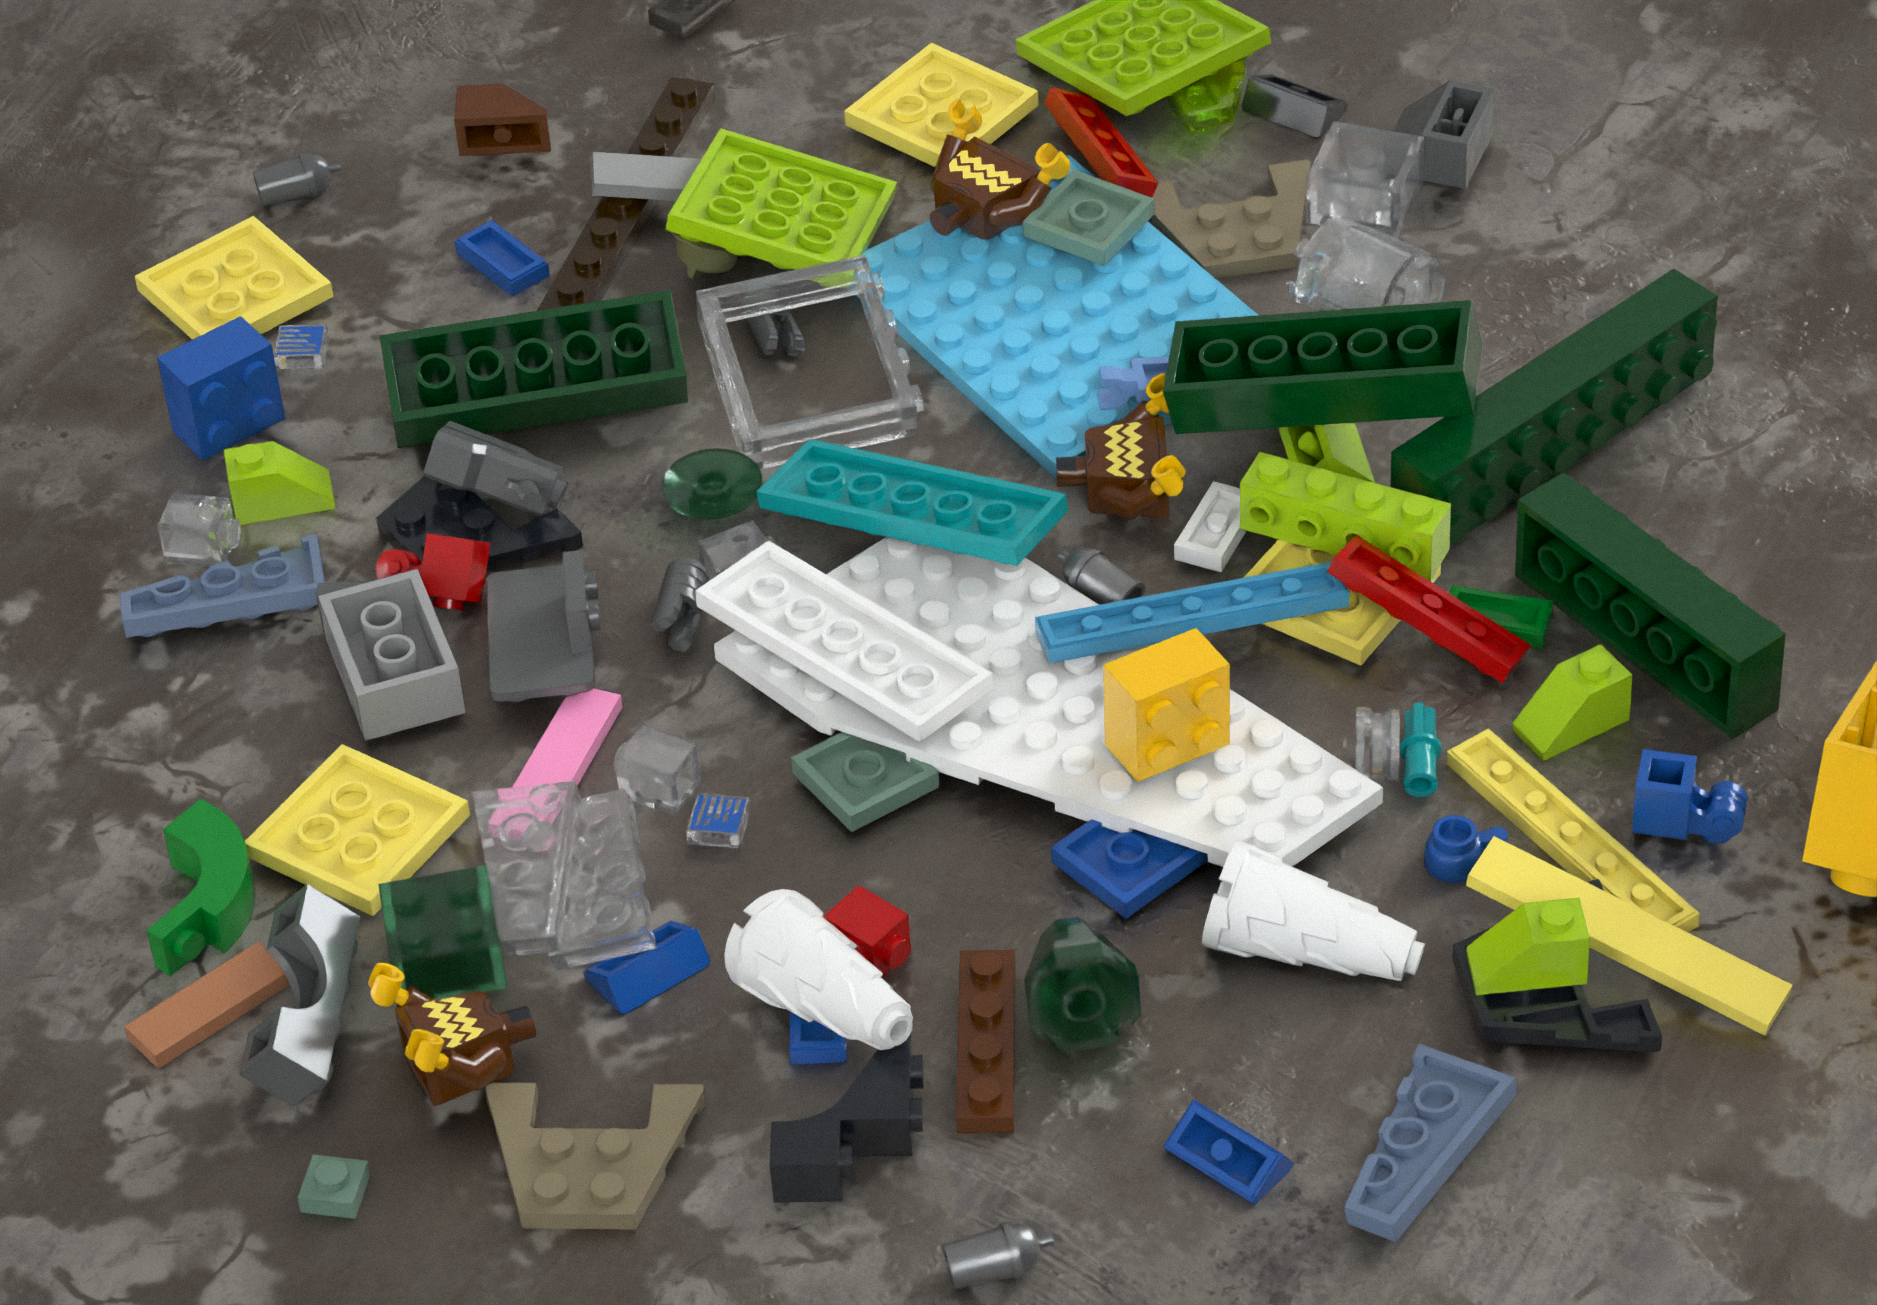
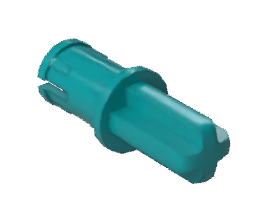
[1399,702,1442,797]

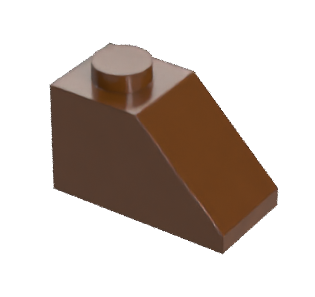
[454,84,551,156]

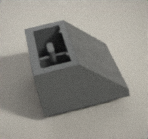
[1376,80,1495,189]

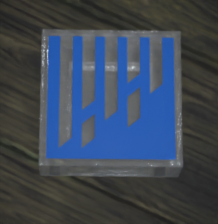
[274,324,329,369]
[686,793,751,849]

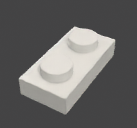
[1174,481,1246,573]

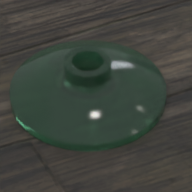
[662,448,762,520]

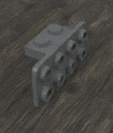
[486,550,601,702]

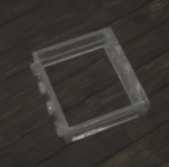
[696,255,924,472]

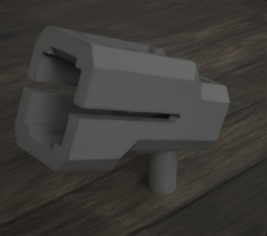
[423,421,568,517]

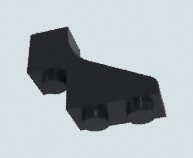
[769,1034,924,1203]

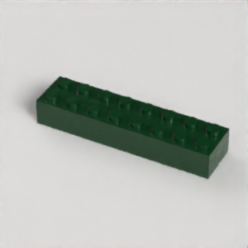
[1390,269,1718,545]

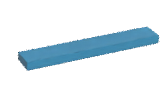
[1035,561,1350,663]

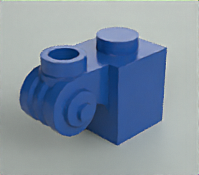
[1632,749,1748,844]

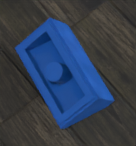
[583,921,710,1014]
[1163,1099,1295,1205]

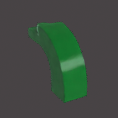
[146,798,255,977]

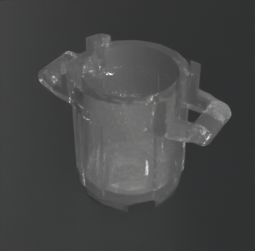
[1287,216,1445,311]

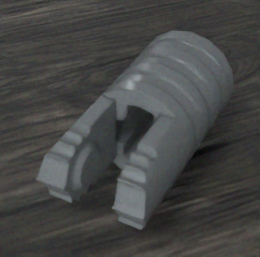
[737,279,805,356]
[650,558,711,653]

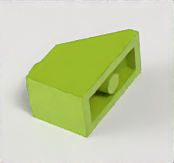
[223,441,336,526]
[1512,644,1632,762]
[1466,897,1590,995]

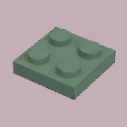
[1023,170,1155,266]
[791,732,939,832]

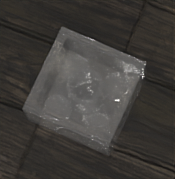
[1307,121,1424,239]

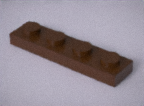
[956,949,1016,1133]

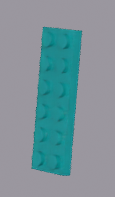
[756,439,1068,566]

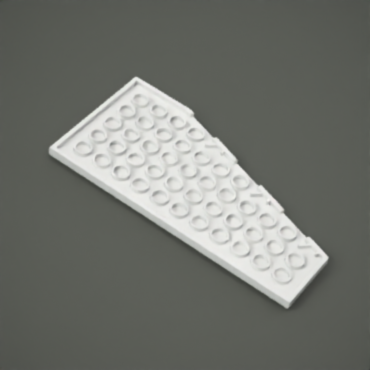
[714,537,1383,867]

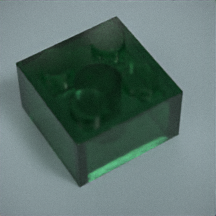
[378,865,507,999]

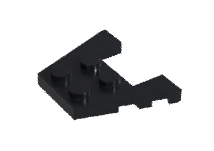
[376,431,583,572]
[1452,879,1662,1052]

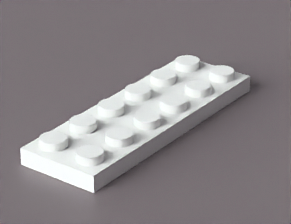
[695,541,993,742]

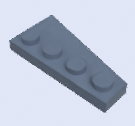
[120,533,325,638]
[1344,1044,1518,1242]

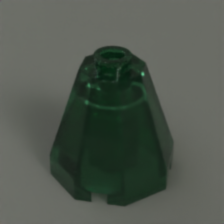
[1024,917,1141,1052]

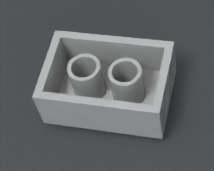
[318,569,466,741]

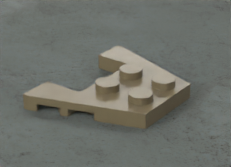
[1151,159,1311,280]
[485,1082,706,1230]

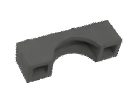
[239,884,360,1107]

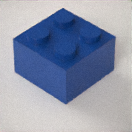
[157,316,286,461]

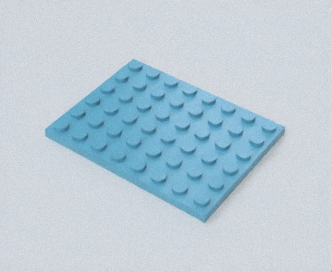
[845,155,1258,480]

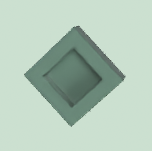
[297,1155,370,1219]

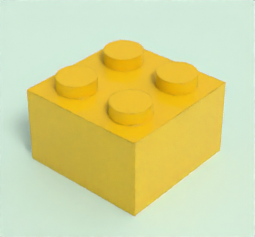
[1103,628,1230,782]

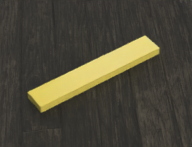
[1446,728,1700,932]
[1466,836,1793,1036]

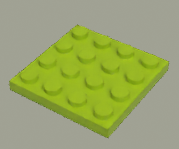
[1015,0,1271,116]
[665,128,898,286]

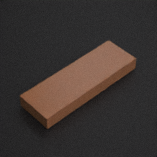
[124,941,290,1069]

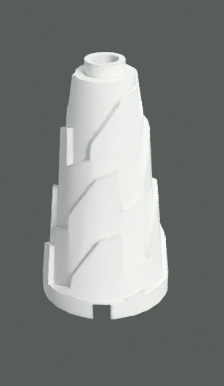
[1201,840,1425,981]
[724,889,913,1050]

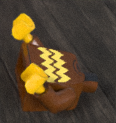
[929,99,1070,239]
[1056,373,1186,520]
[368,962,536,1106]

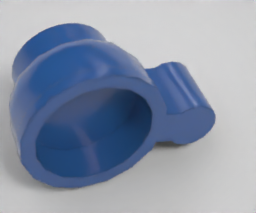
[1424,815,1508,883]

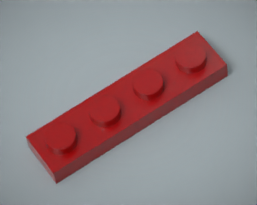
[1044,87,1158,198]
[1327,535,1531,683]

